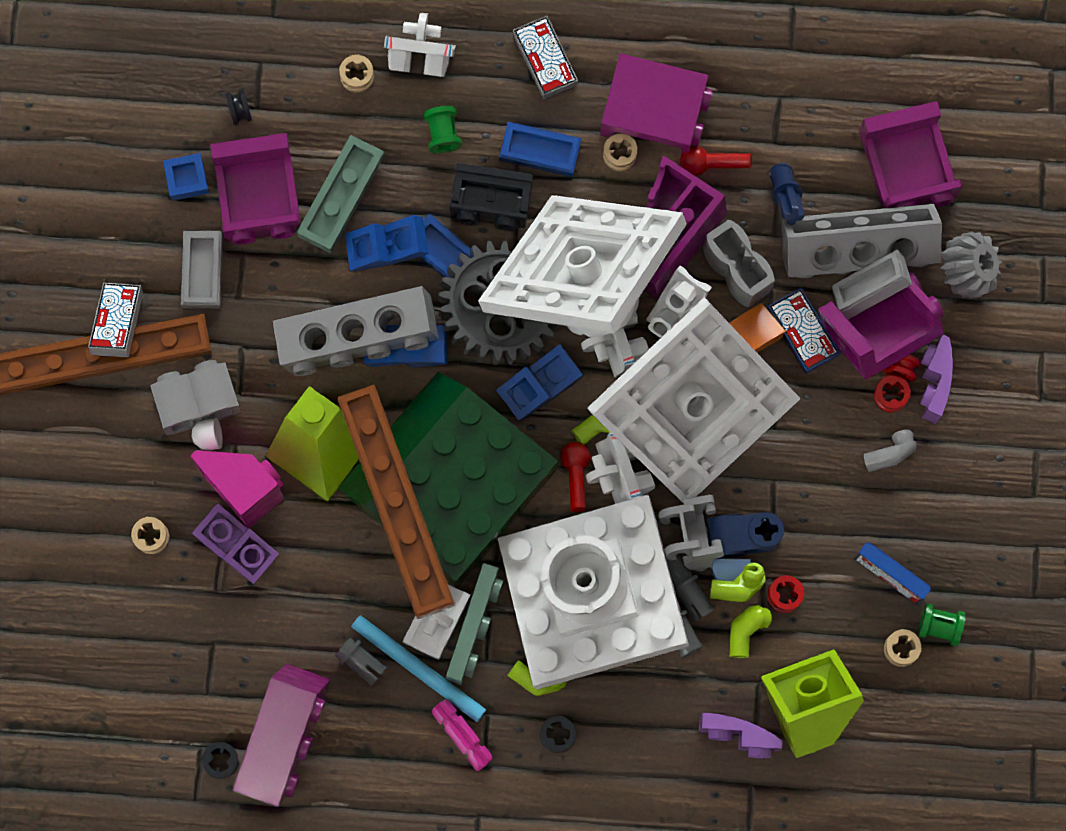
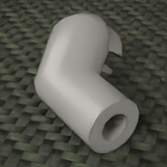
[864,430,917,472]

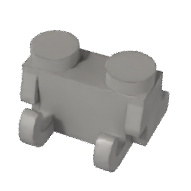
[658,495,724,572]

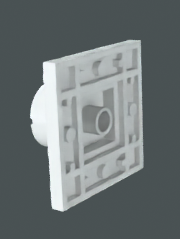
[478,195,687,337]
[588,297,800,502]
[498,495,689,690]

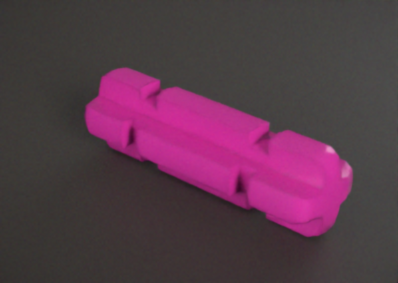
[432,699,493,771]

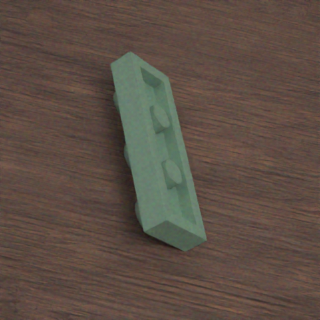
[296,135,385,253]
[446,563,503,686]

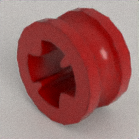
[882,355,921,382]
[873,375,911,413]
[766,575,804,614]

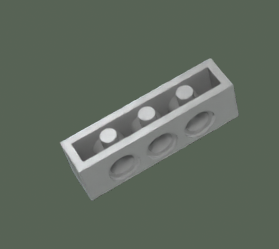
[782,204,942,278]
[273,286,439,376]

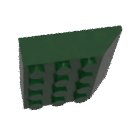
[337,372,558,588]

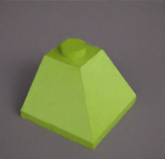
[265,386,360,502]
[761,649,864,758]

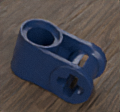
[707,512,784,559]

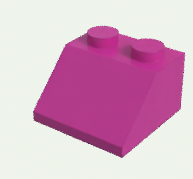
[190,450,284,528]

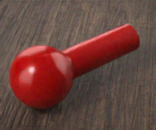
[680,146,752,176]
[560,441,591,513]

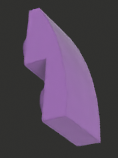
[920,335,953,424]
[191,503,279,584]
[699,713,782,759]

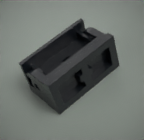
[450,163,533,231]

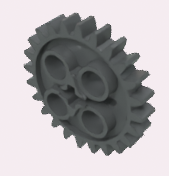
[437,241,559,365]

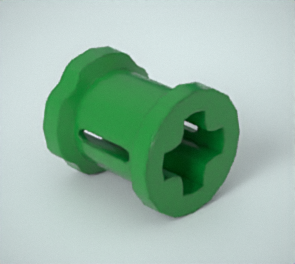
[423,106,462,154]
[918,603,965,647]

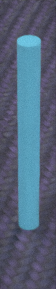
[351,615,486,722]

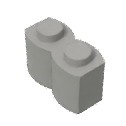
[703,220,774,308]
[150,360,241,435]

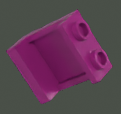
[600,53,713,154]
[859,101,962,209]
[210,133,301,245]
[819,272,944,380]

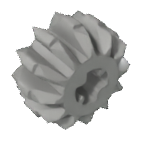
[940,232,1003,298]

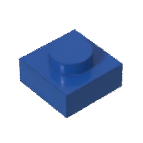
[163,153,209,201]

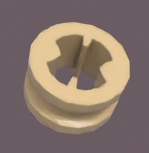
[339,55,374,93]
[603,133,638,171]
[131,517,170,554]
[884,629,921,667]

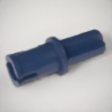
[769,163,805,225]

